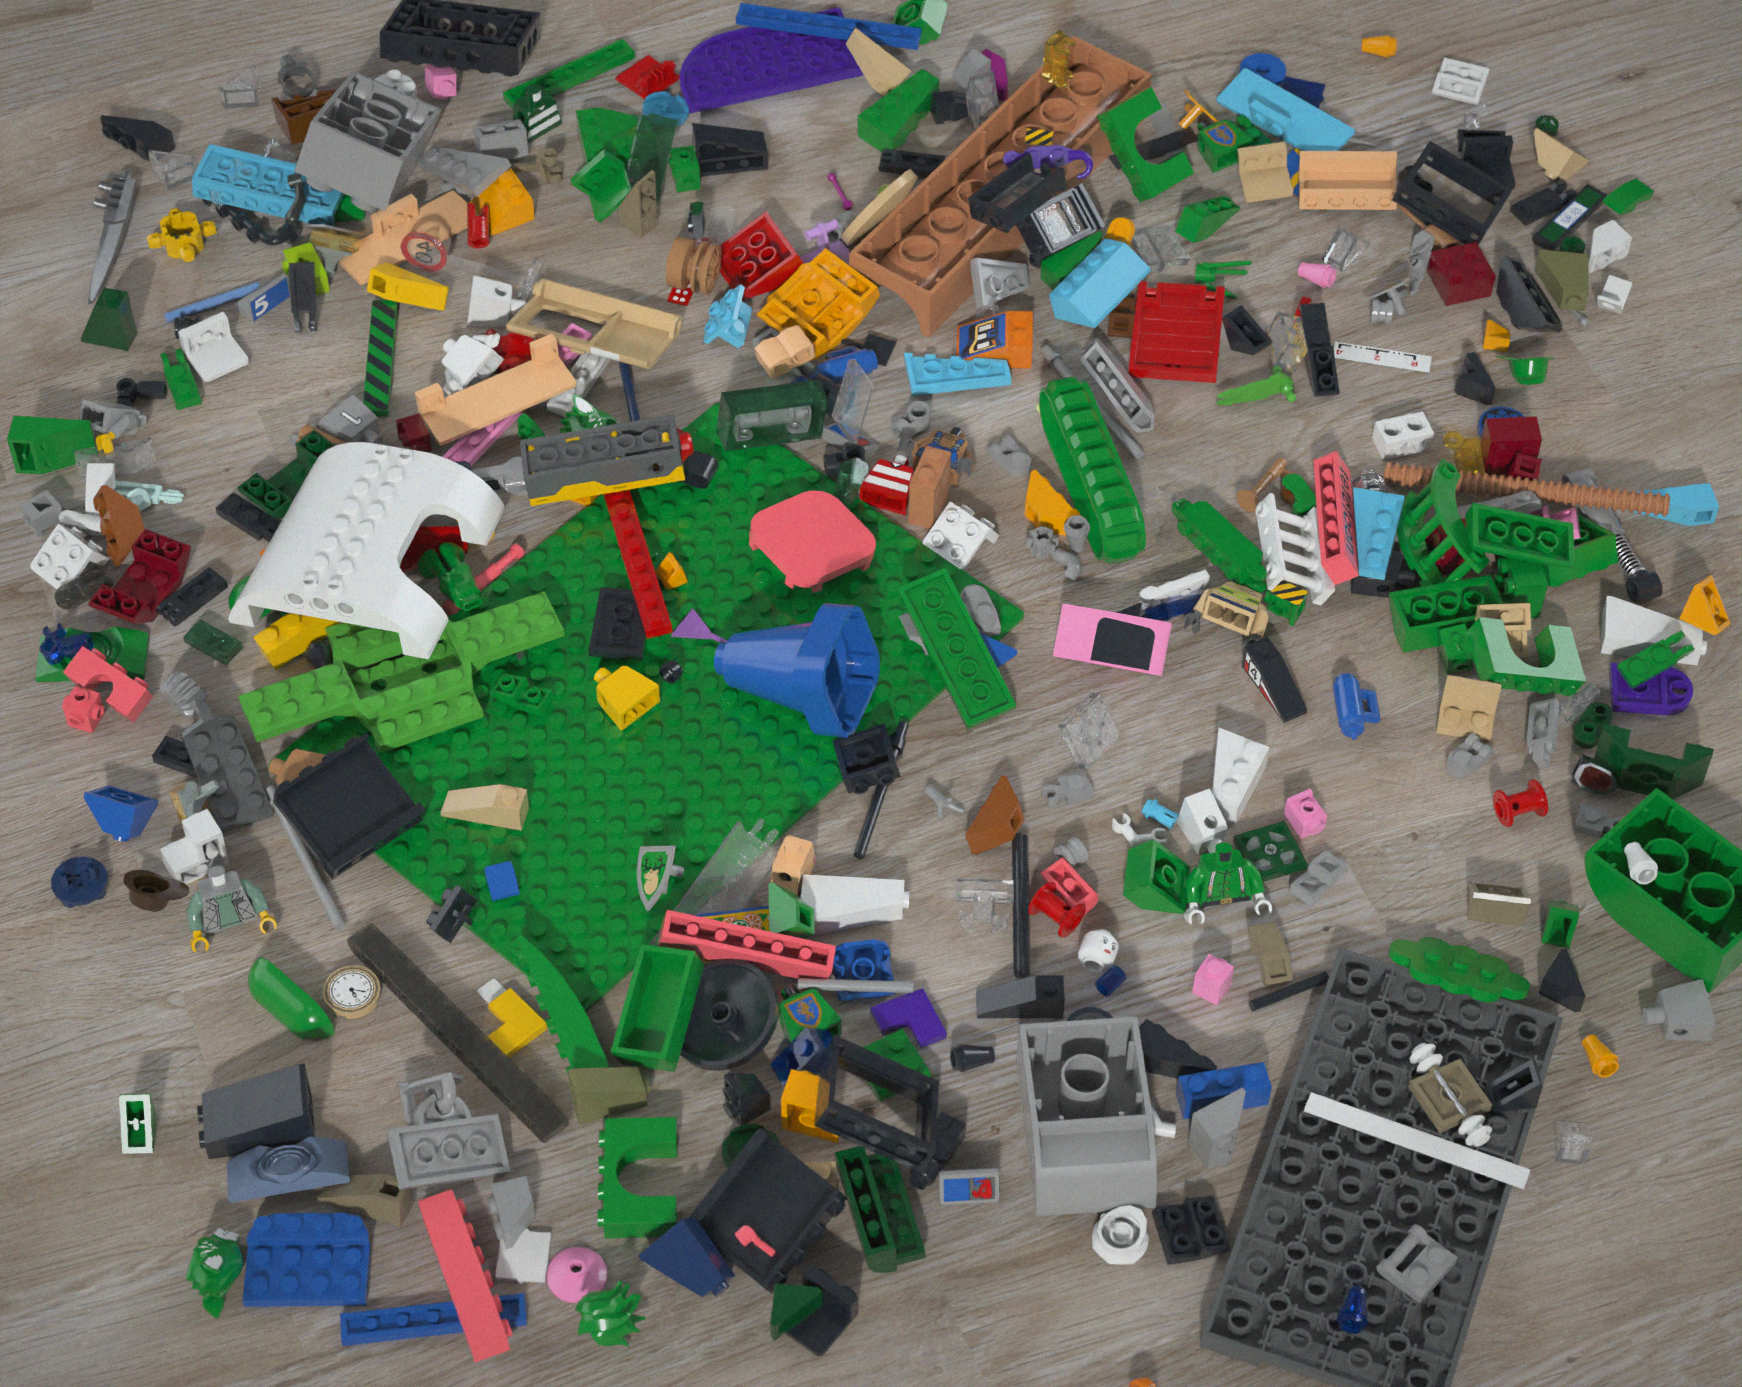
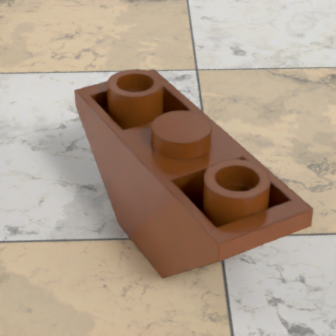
[93,485,144,568]
[965,775,1025,855]

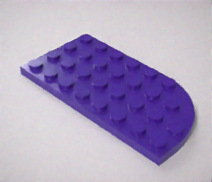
[680,7,864,114]

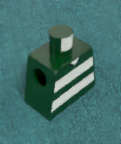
[513,85,562,144]

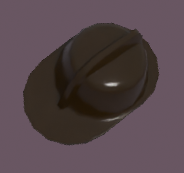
[123,870,189,912]

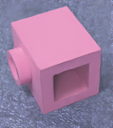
[425,65,456,100]
[1192,954,1234,1006]

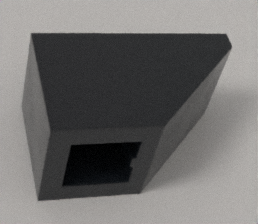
[722,1072,771,1126]

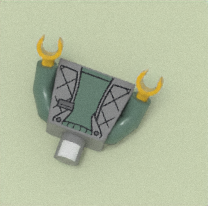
[187,866,277,953]

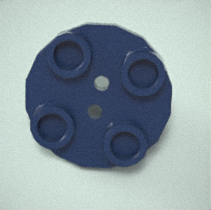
[51,856,108,908]

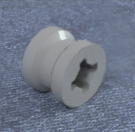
[1370,299,1393,325]
[1054,837,1089,868]

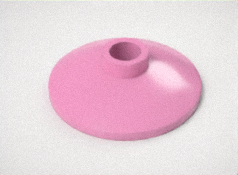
[546,1247,607,1303]

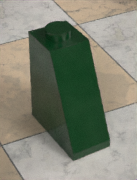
[81,287,137,351]

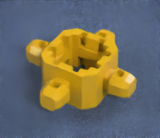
[147,208,217,262]

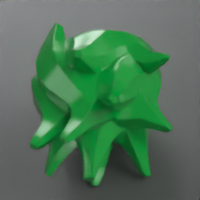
[575,1281,646,1347]

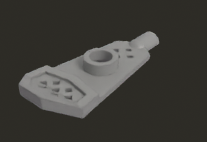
[1409,230,1435,296]

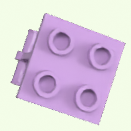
[800,219,850,265]

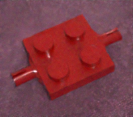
[485,327,534,374]

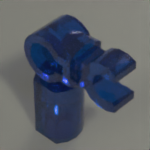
[39,623,94,665]

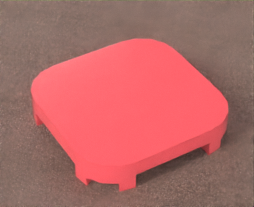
[749,491,876,593]

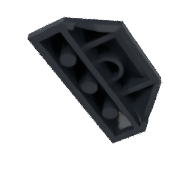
[1496,255,1563,332]

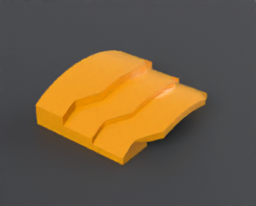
[757,248,880,361]

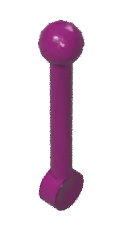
[827,173,852,211]

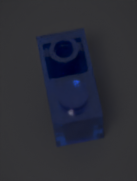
[770,1027,833,1087]

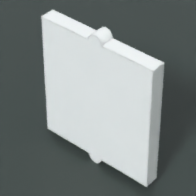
[495,1229,552,1284]

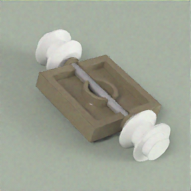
[1409,1043,1492,1146]

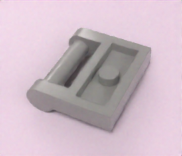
[1376,1224,1458,1304]

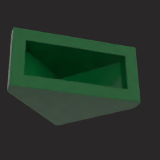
[770,1284,822,1341]

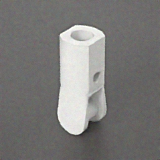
[59,510,105,538]

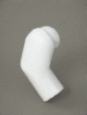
[1151,1105,1176,1138]

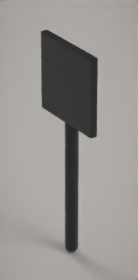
[823,333,896,367]

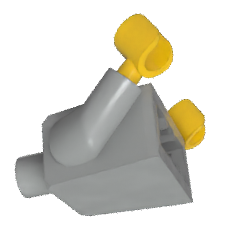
[78,399,146,453]

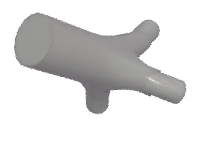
[924,785,965,818]

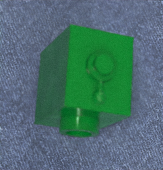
[669,145,700,193]
[1438,623,1474,675]

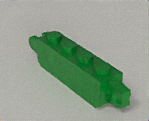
[1171,498,1267,593]

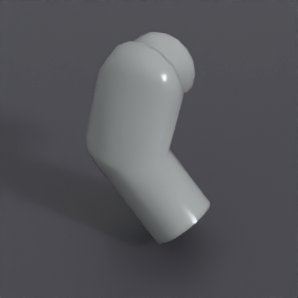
[1053,548,1082,580]

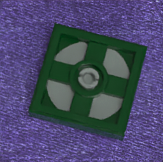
[1233,820,1307,882]

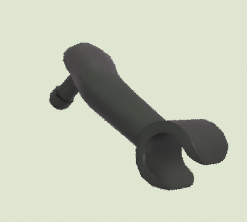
[285,173,305,230]

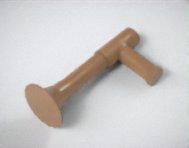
[1236,457,1303,512]

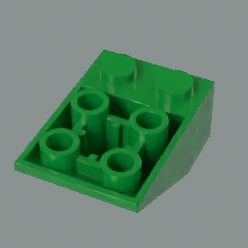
[7,416,99,475]

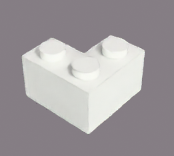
[160,809,230,885]

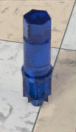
[1141,594,1200,621]

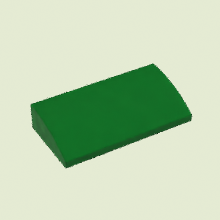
[1465,503,1574,570]

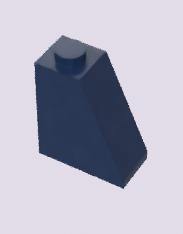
[638,1217,735,1297]

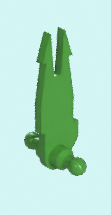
[1216,366,1296,406]

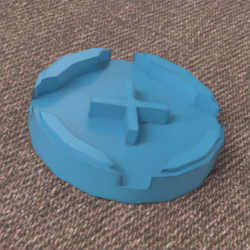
[642,92,689,127]

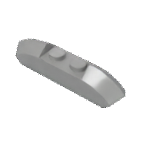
[1080,339,1154,433]

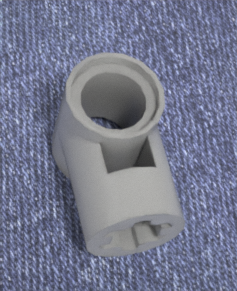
[890,401,930,441]

